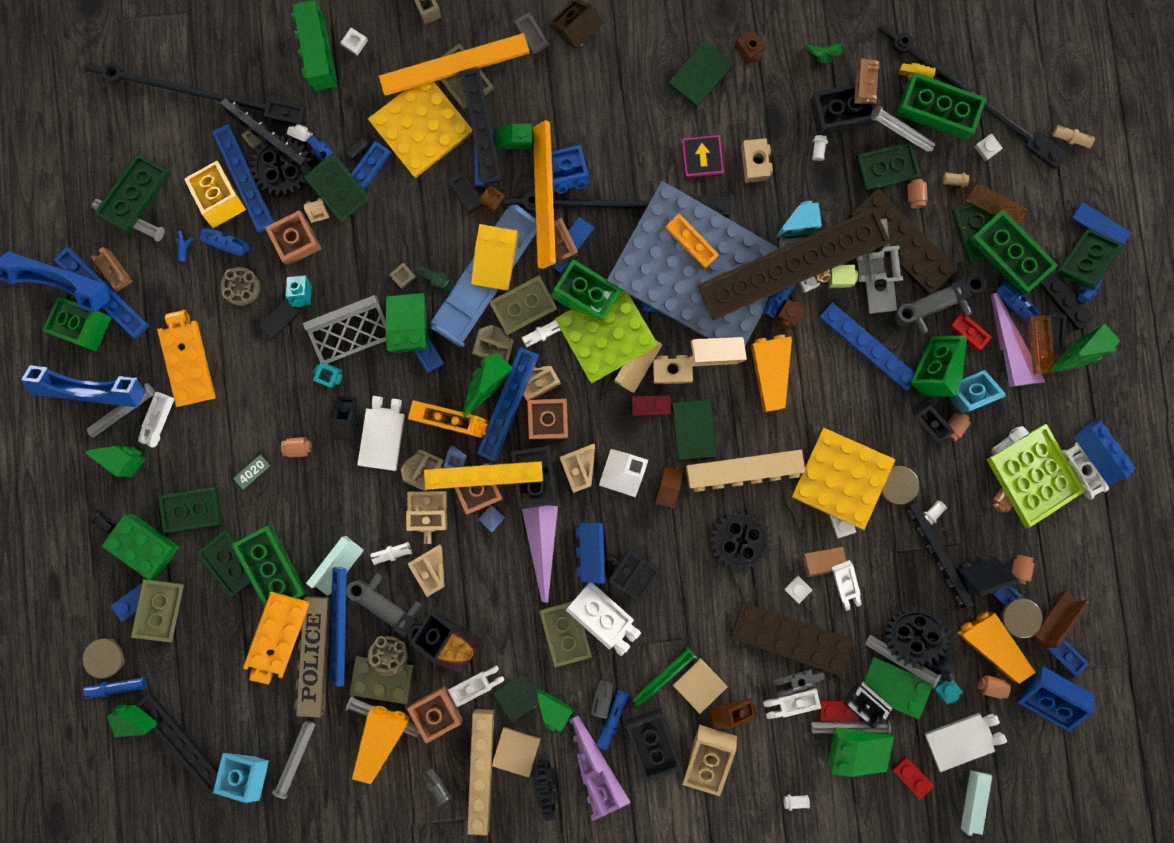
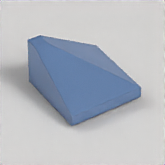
[443,445,467,468]
[478,505,505,532]

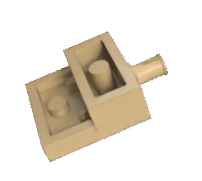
[406,491,447,544]

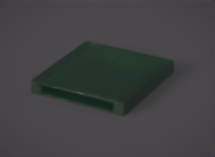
[493,672,539,723]

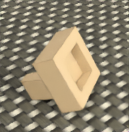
[304,198,329,223]

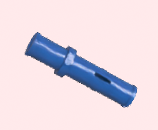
[83,677,147,699]
[596,690,629,750]

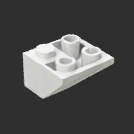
[599,449,648,497]

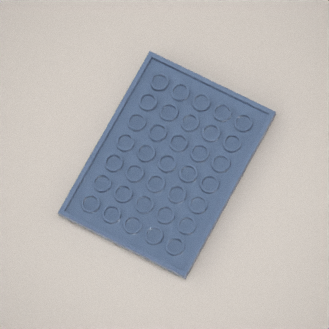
[607,181,779,345]

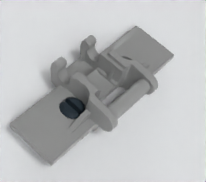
[856,219,903,314]

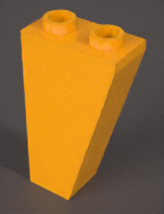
[751,335,792,413]
[408,400,489,439]
[957,611,1035,684]
[352,706,410,784]

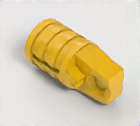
[899,63,936,80]

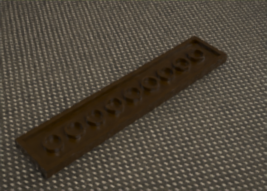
[698,208,890,321]

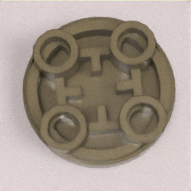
[221,267,260,306]
[881,466,919,504]
[1000,598,1043,638]
[368,636,408,676]
[83,639,125,678]

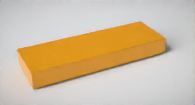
[664,213,719,269]

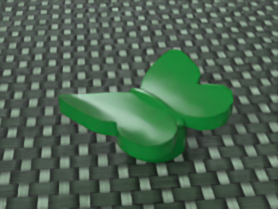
[805,43,843,63]

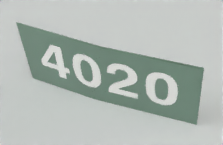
[233,455,270,490]

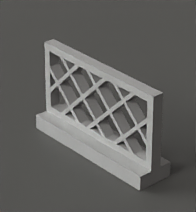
[303,295,386,364]

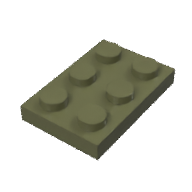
[440,43,494,112]
[489,275,558,336]
[131,578,184,642]
[539,601,592,667]
[349,655,414,704]

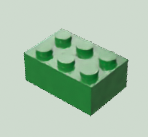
[102,514,180,580]

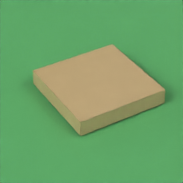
[672,658,728,714]
[492,727,541,777]

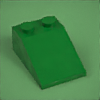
[551,259,622,321]
[386,293,429,353]
[42,296,112,352]
[1051,323,1120,372]
[911,335,967,397]
[463,353,513,417]
[863,657,933,720]
[828,727,894,777]

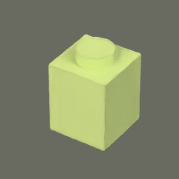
[828,265,858,288]

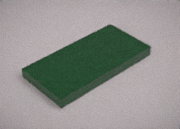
[94,153,171,234]

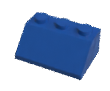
[1073,419,1136,485]
[576,522,605,583]
[1018,666,1094,732]

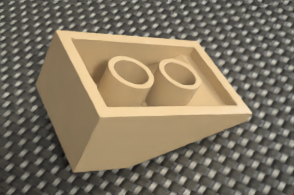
[682,725,737,796]

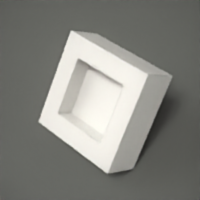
[341,28,368,56]
[287,124,313,142]
[974,133,1003,161]
[784,576,812,603]

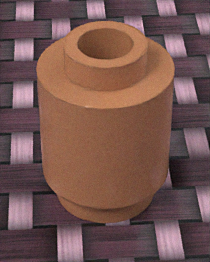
[907,179,928,208]
[948,412,971,442]
[281,437,312,458]
[992,488,1013,513]
[1012,555,1034,585]
[978,675,1011,699]

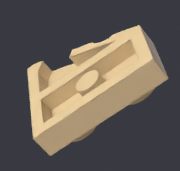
[523,366,561,402]
[560,444,595,493]
[408,544,445,597]

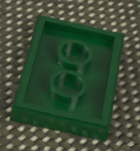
[669,40,734,108]
[856,141,921,192]
[304,153,371,222]
[951,198,995,264]
[1058,228,1124,290]
[672,399,717,460]
[158,487,222,534]
[195,529,252,598]

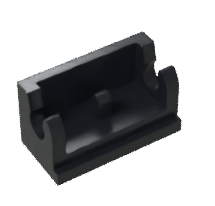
[843,682,893,729]

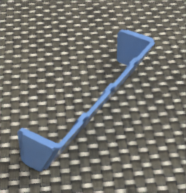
[429,205,537,347]

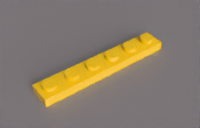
[424,462,543,490]

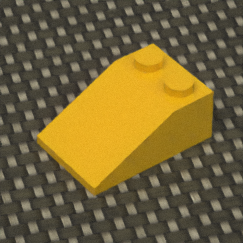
[184,161,246,228]
[471,224,519,291]

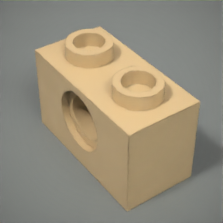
[741,138,773,183]
[653,355,693,384]

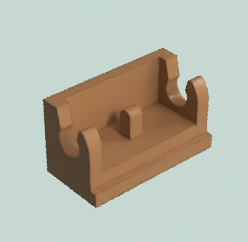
[854,58,879,105]
[554,218,578,265]
[91,247,133,292]
[803,547,847,577]

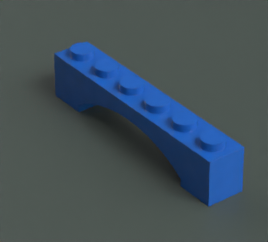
[0,251,110,312]
[21,365,145,408]

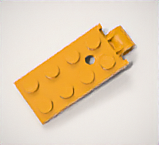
[157,310,216,407]
[243,592,309,685]

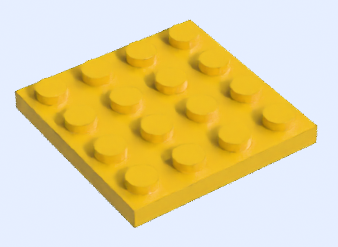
[368,82,473,178]
[792,428,896,530]

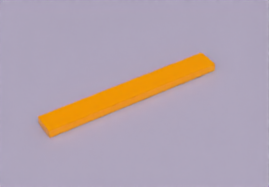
[379,33,530,96]
[533,120,556,269]

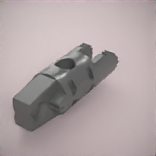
[773,669,825,697]

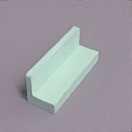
[306,536,364,596]
[961,770,992,836]

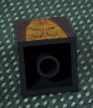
[410,610,482,673]

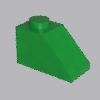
[495,124,533,149]
[535,688,573,732]
[107,704,157,737]

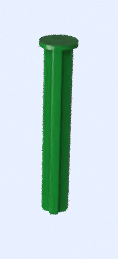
[632,646,697,707]

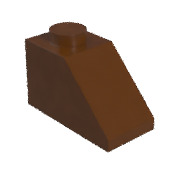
[654,466,683,509]
[710,699,756,729]

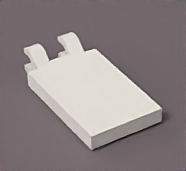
[358,396,405,471]
[566,583,641,656]
[924,713,1007,772]

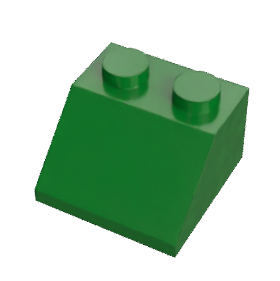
[85,445,146,477]

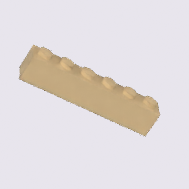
[685,450,806,492]
[468,709,494,835]

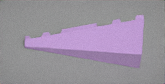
[991,293,1045,387]
[522,505,558,603]
[569,716,631,821]

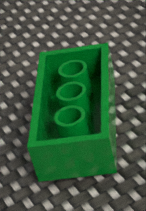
[291,0,338,91]
[896,72,987,140]
[969,210,1058,295]
[232,526,308,607]

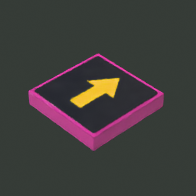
[682,135,724,178]

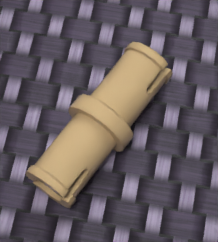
[1053,125,1095,149]

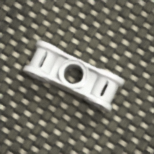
[1062,443,1109,500]

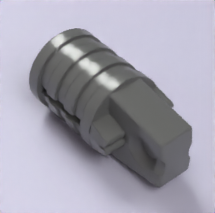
[590,681,613,718]
[421,769,452,807]

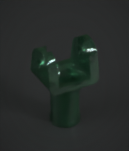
[418,266,454,292]

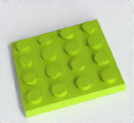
[555,291,658,384]
[986,424,1085,528]

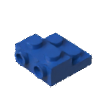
[551,145,590,193]

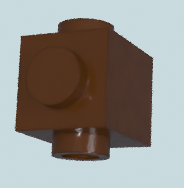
[735,29,765,65]
[775,299,805,328]

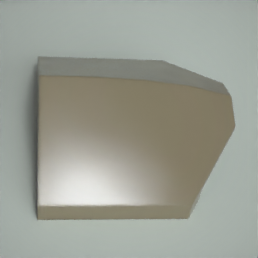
[472,325,514,363]
[401,450,444,492]

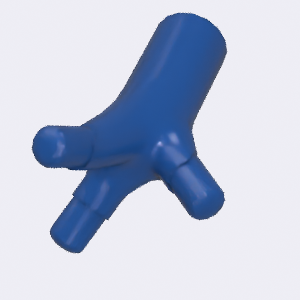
[175,231,194,261]

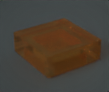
[479,185,506,212]

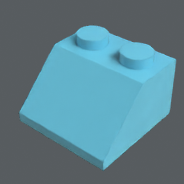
[776,201,822,239]
[950,370,1006,412]
[213,753,269,803]

